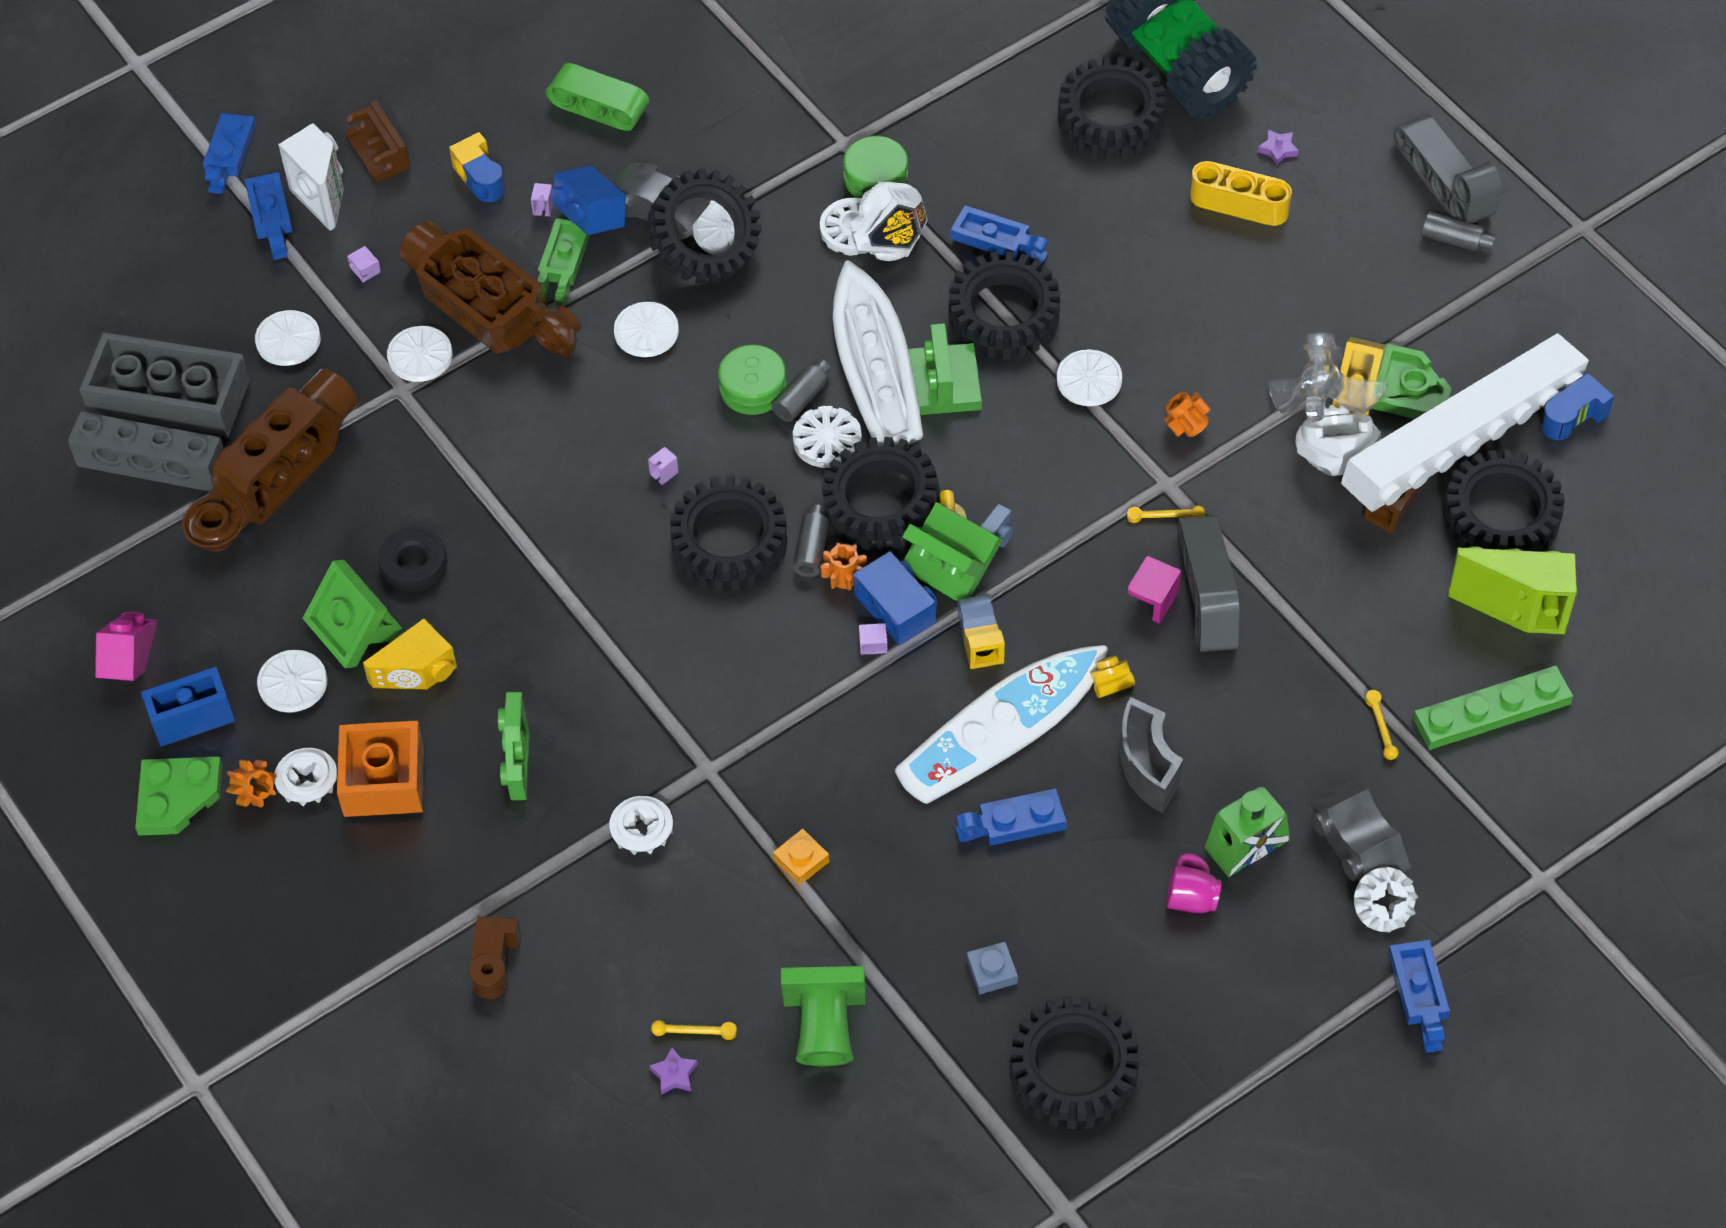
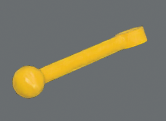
[1127,505,1206,523]
[1365,690,1399,760]
[651,1020,737,1040]

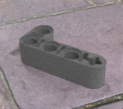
[1393,114,1501,223]
[1177,515,1240,652]

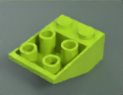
[1448,547,1577,634]

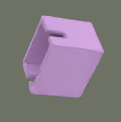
[531,183,553,217]
[347,246,381,282]
[648,447,679,485]
[859,623,887,655]

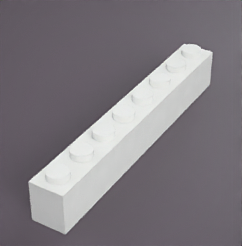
[1341,333,1589,512]

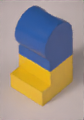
[449,132,505,202]

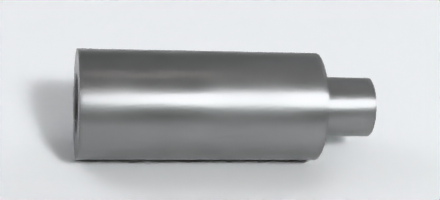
[1422,211,1496,252]
[771,360,831,422]
[793,504,829,577]

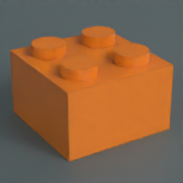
[337,721,424,817]

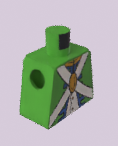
[1205,787,1290,878]

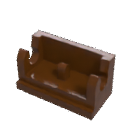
[345,100,410,183]

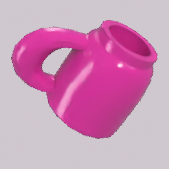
[1166,853,1221,913]

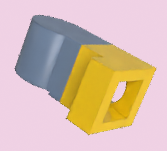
[957,594,1005,669]

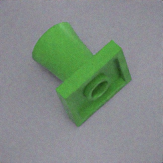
[781,966,866,1066]

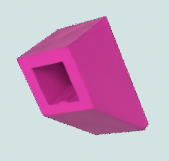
[95,612,157,681]

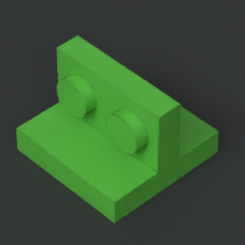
[908,323,982,415]
[903,502,1003,601]
[302,560,403,669]

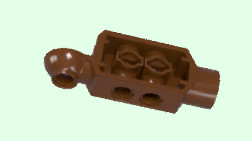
[400,221,581,358]
[182,369,358,551]

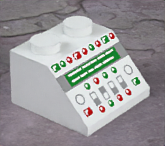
[278,123,344,231]

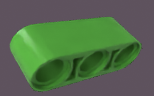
[546,63,649,131]

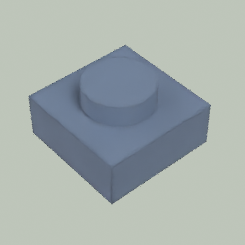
[981,504,1013,548]
[966,942,1018,994]

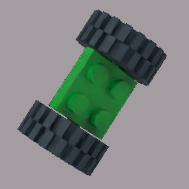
[1105,0,1257,119]

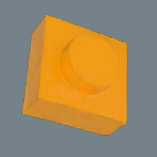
[773,829,830,885]

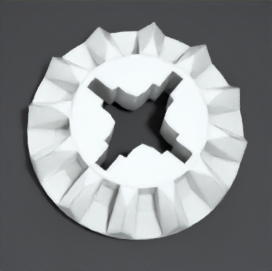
[274,748,338,807]
[609,796,673,855]
[1354,867,1418,932]

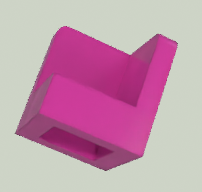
[1128,556,1181,624]

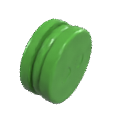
[843,136,908,199]
[718,344,787,415]

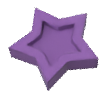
[1258,130,1299,166]
[649,1048,698,1095]

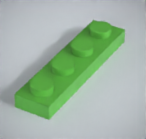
[1413,666,1573,750]

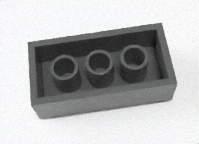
[79,332,250,438]

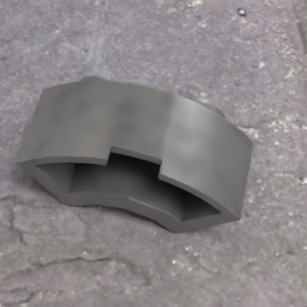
[612,162,710,234]
[1120,697,1183,813]
[1309,779,1411,881]

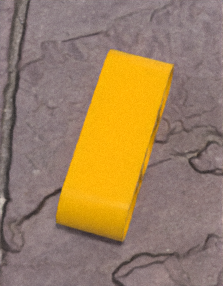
[1190,161,1292,226]

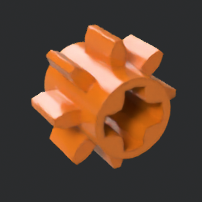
[1163,391,1211,437]
[821,542,867,591]
[226,759,277,807]

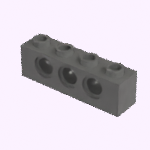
[68,411,224,492]

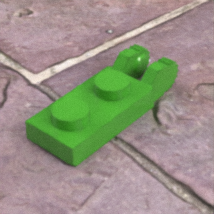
[537,218,590,307]

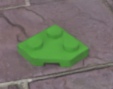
[1370,343,1452,419]
[498,692,530,800]
[135,757,223,836]

